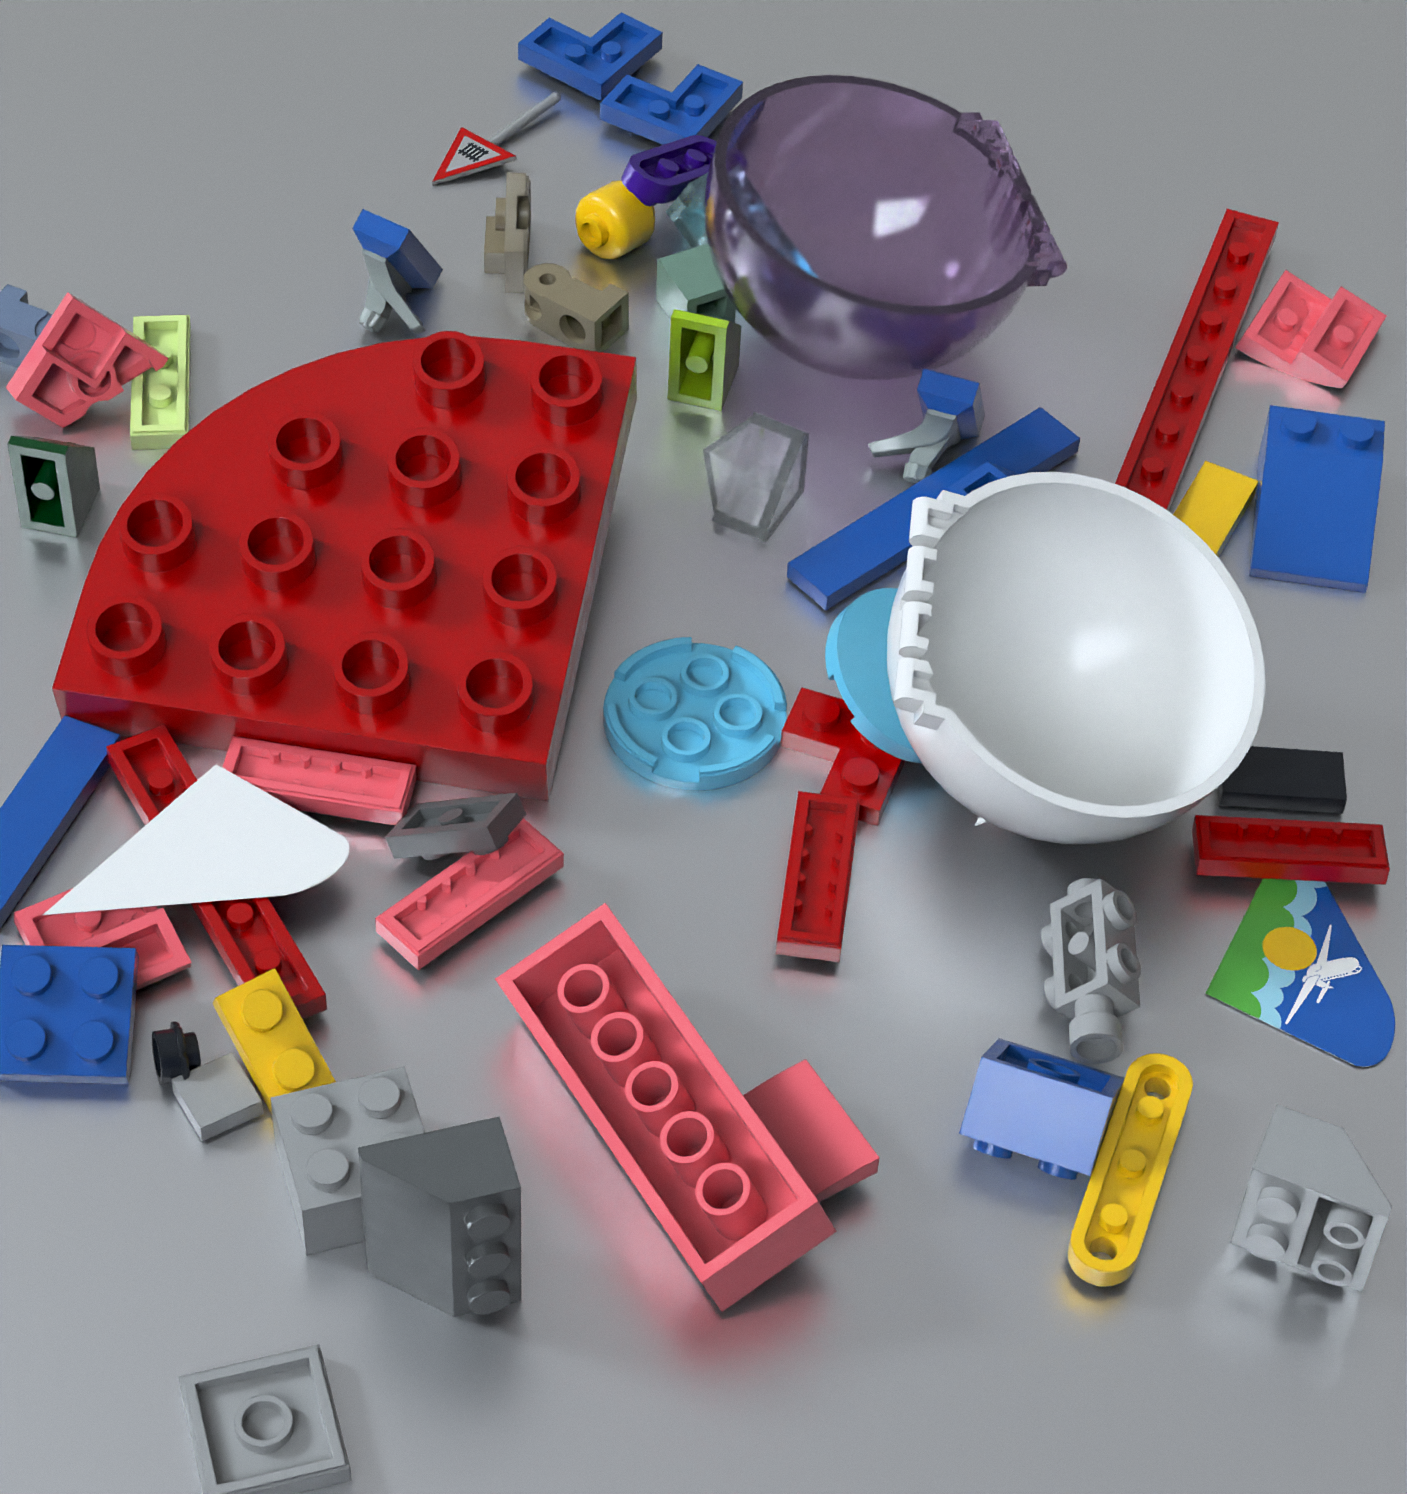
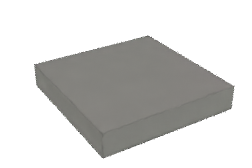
[178,1344,352,1494]

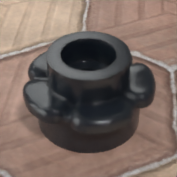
[152,1021,201,1085]

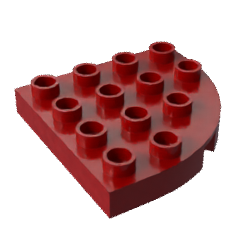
[52,331,637,801]

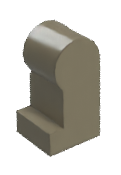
[523,263,629,352]

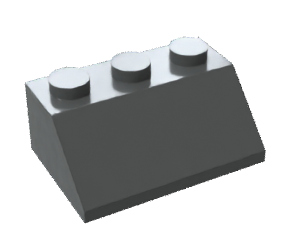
[358,1116,521,1317]

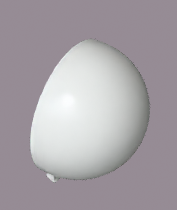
[887,472,1266,844]

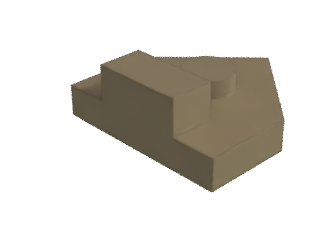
[484,172,531,293]

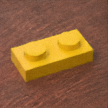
[212,968,336,1115]

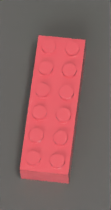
[495,903,837,1312]

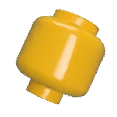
[575,180,655,259]

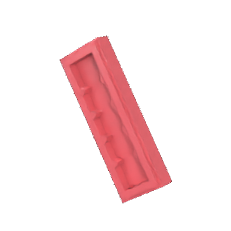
[222,736,417,826]
[375,818,564,970]

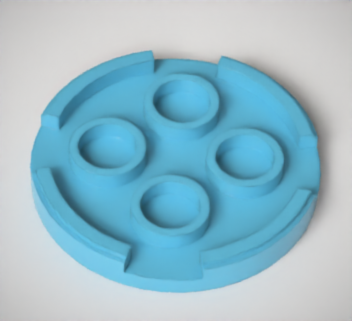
[825,588,922,763]
[603,637,787,791]

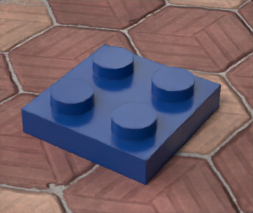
[0,945,139,1084]

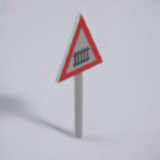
[432,92,561,186]

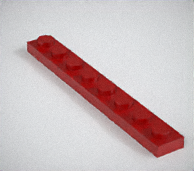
[1115,209,1279,511]

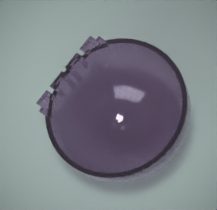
[704,75,1067,381]

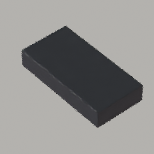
[1218,746,1347,814]

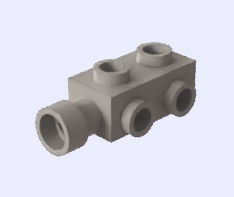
[1041,878,1141,1064]

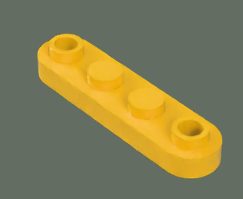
[1067,1053,1193,1287]

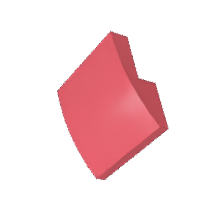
[1235,270,1387,388]
[14,888,191,991]
[743,1059,880,1203]

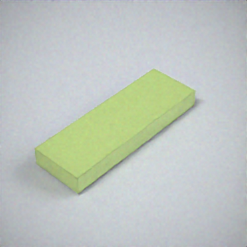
[130,315,191,450]

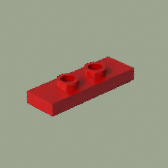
[775,791,861,962]
[1192,815,1390,885]

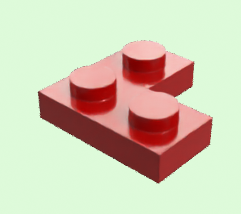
[781,687,905,826]

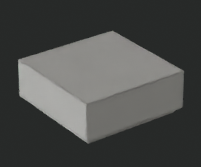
[171,1052,263,1142]

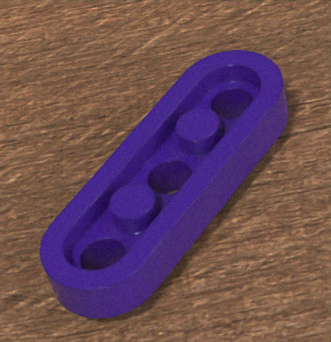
[621,135,735,206]

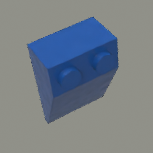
[1249,405,1385,593]

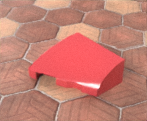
[6,292,169,428]

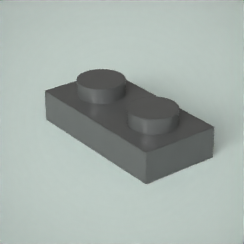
[385,793,527,860]

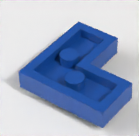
[518,12,663,101]
[600,64,743,145]

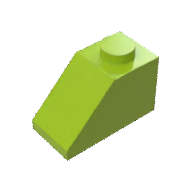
[667,309,742,411]

